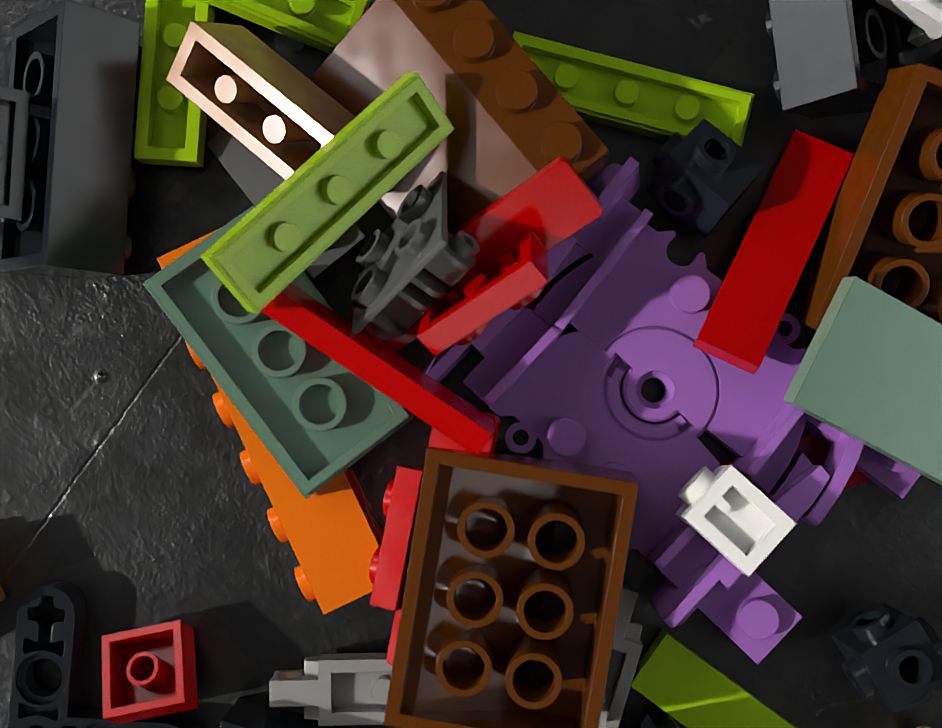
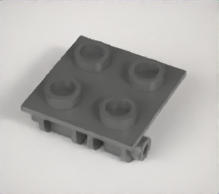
[351,171,480,340]

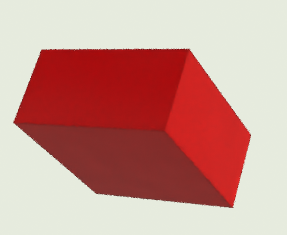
[101,619,198,724]

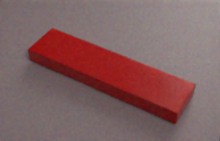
[693,129,855,374]
[261,283,494,454]

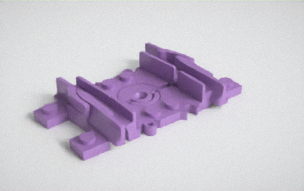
[417,156,921,664]

